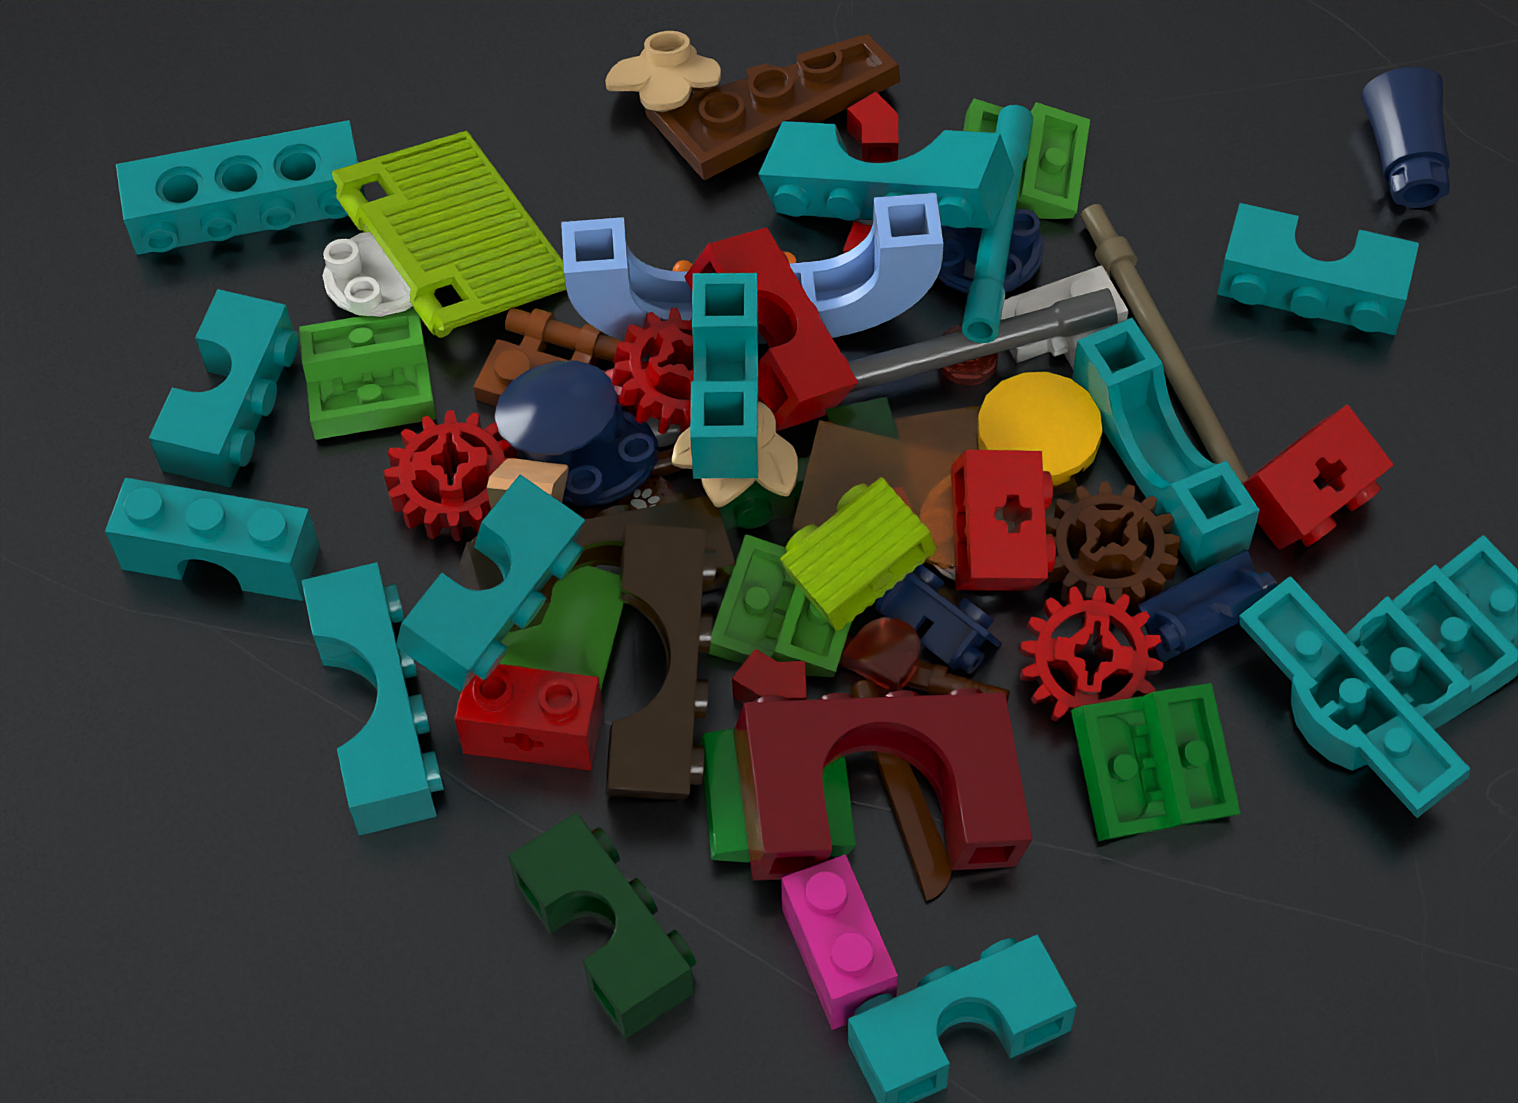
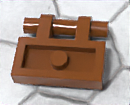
[473,308,624,407]

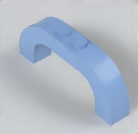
[561,193,943,344]

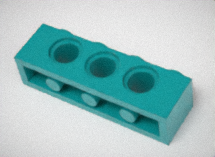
[116,120,366,255]

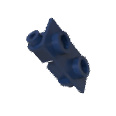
[1137,549,1278,663]
[875,565,1002,674]

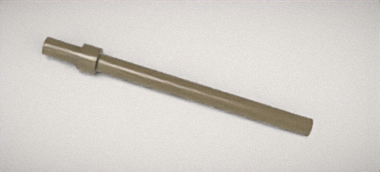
[1081,204,1250,482]

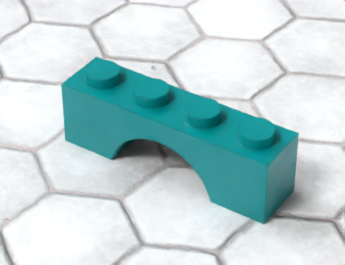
[758,121,1015,229]
[1072,318,1259,573]
[301,562,444,836]

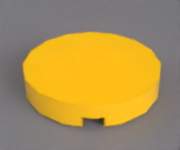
[977,372,1102,486]

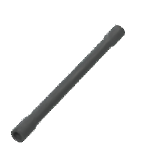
[645,288,1118,448]

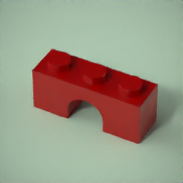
[684,227,858,432]

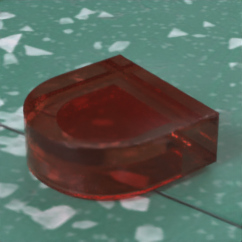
[842,618,920,692]

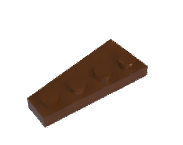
[645,34,900,180]

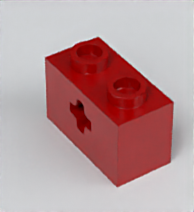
[1242,404,1394,550]
[951,449,1056,591]
[454,664,604,771]

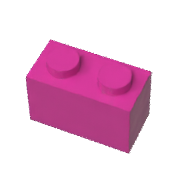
[781,854,898,1030]

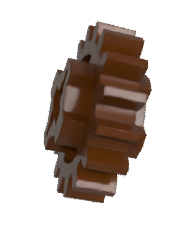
[1045,481,1180,612]

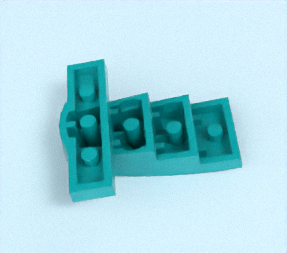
[1239,535,1518,818]

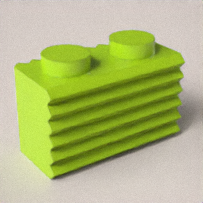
[780,477,937,631]

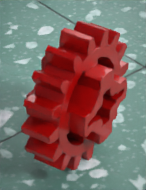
[612,308,694,435]
[384,410,518,541]
[1018,586,1163,722]

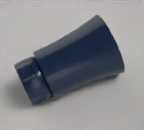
[1361,67,1450,209]

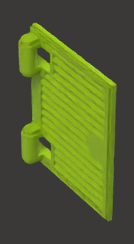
[332,130,567,338]

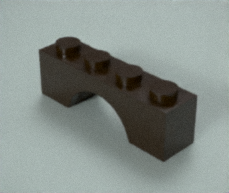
[458,493,736,632]
[605,523,716,801]

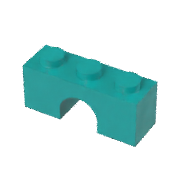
[1217,203,1419,335]
[690,273,758,479]
[149,289,299,487]
[396,474,585,693]
[105,478,320,601]
[848,934,1077,1103]

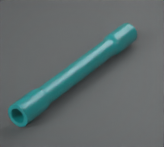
[962,105,1033,343]

